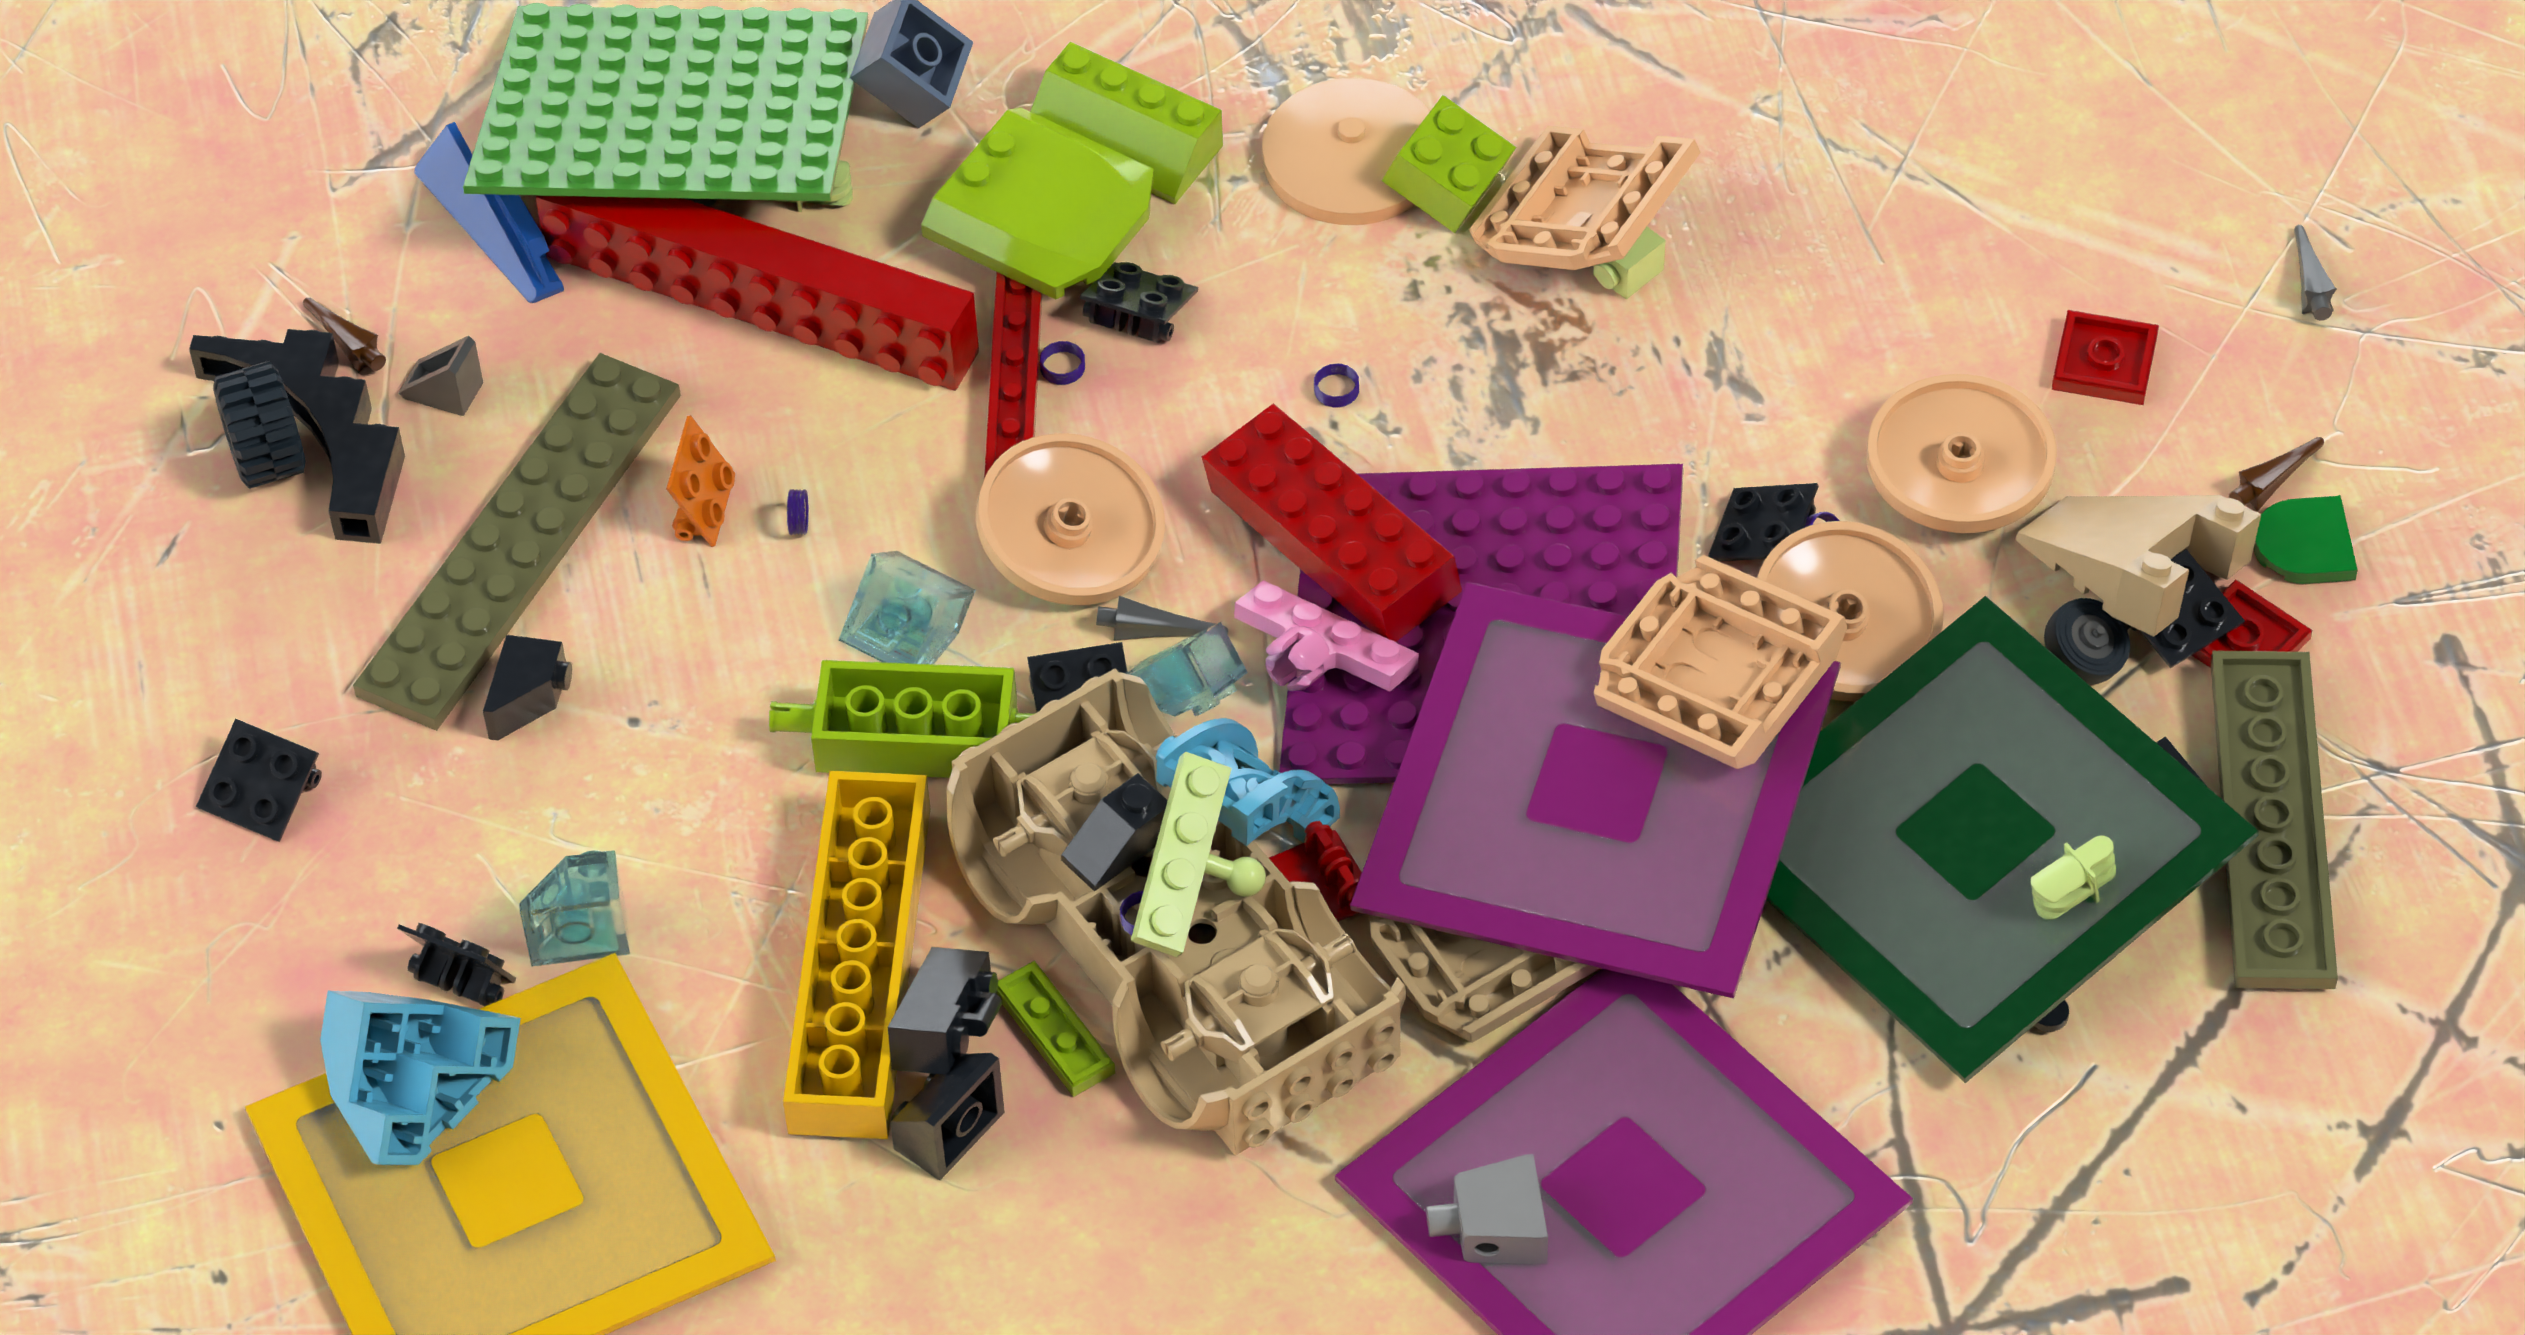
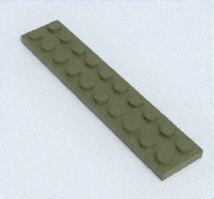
[353,353,681,731]

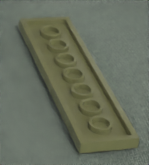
[2210,651,2338,989]

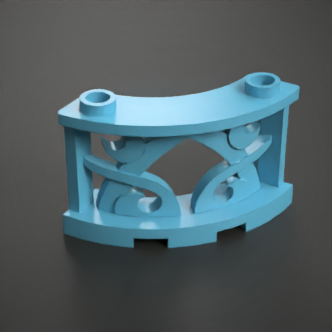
[1156,718,1340,846]

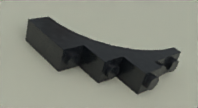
[189,329,405,544]

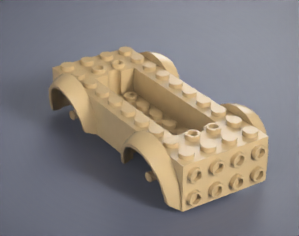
[947,669,1406,1156]

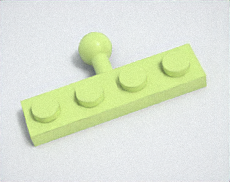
[1131,752,1266,957]

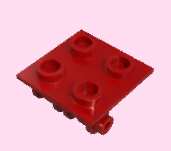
[1269,821,1362,922]

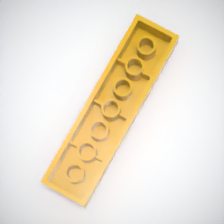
[783,771,931,1139]

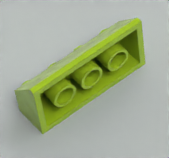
[1030,42,1223,204]

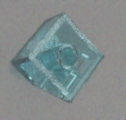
[839,551,976,664]
[1125,622,1248,717]
[519,850,630,967]

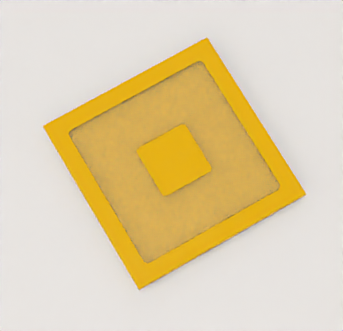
[245,953,776,1335]

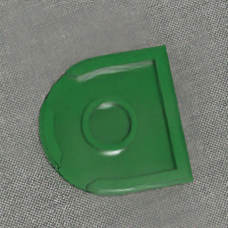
[2253,495,2358,584]

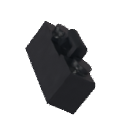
[887,947,1002,1075]

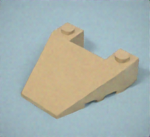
[2016,495,2261,637]

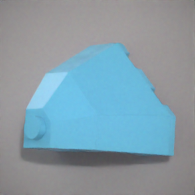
[320,990,521,1165]

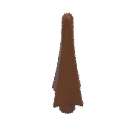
[303,297,386,373]
[2229,437,2325,511]

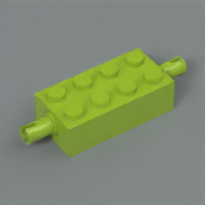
[769,660,1035,778]

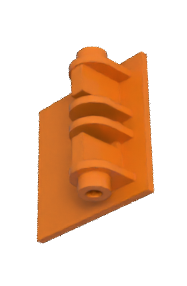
[666,415,735,547]

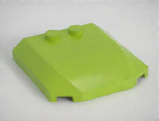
[921,107,1154,300]

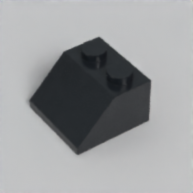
[890,1053,1005,1180]

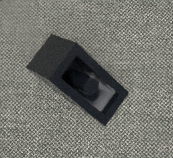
[483,635,572,741]
[1061,773,1168,892]

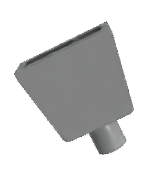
[1426,1154,1548,1264]

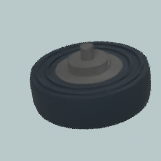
[2044,598,2130,685]

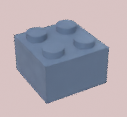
[850,0,973,128]

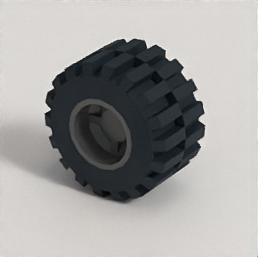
[213,361,306,489]

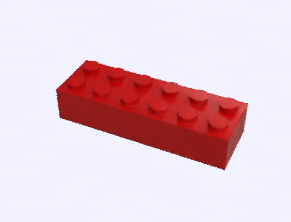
[1202,403,1462,642]

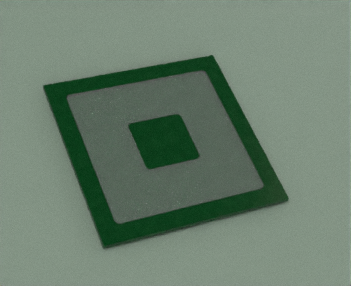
[1766,596,2259,1083]

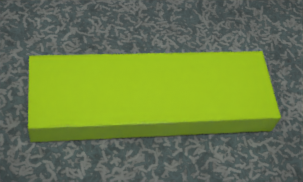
[997,960,1116,1097]

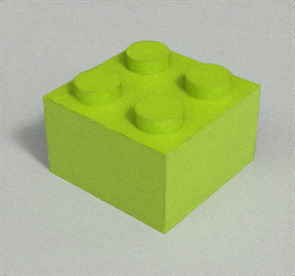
[1382,95,1517,233]

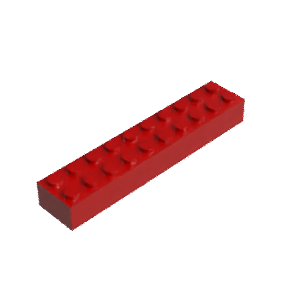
[536,195,979,391]

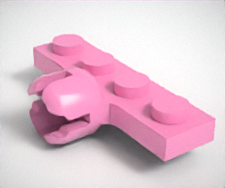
[1234,580,1419,692]

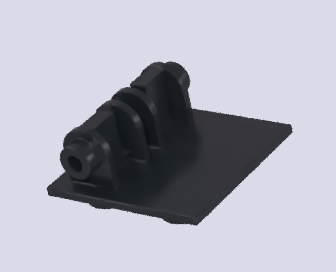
[1080,262,1199,343]
[1708,483,1819,561]
[2124,549,2245,668]
[1027,642,1128,713]
[196,718,322,842]
[397,923,516,1006]

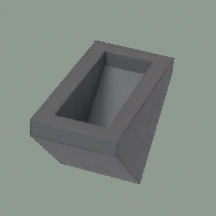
[398,335,483,416]

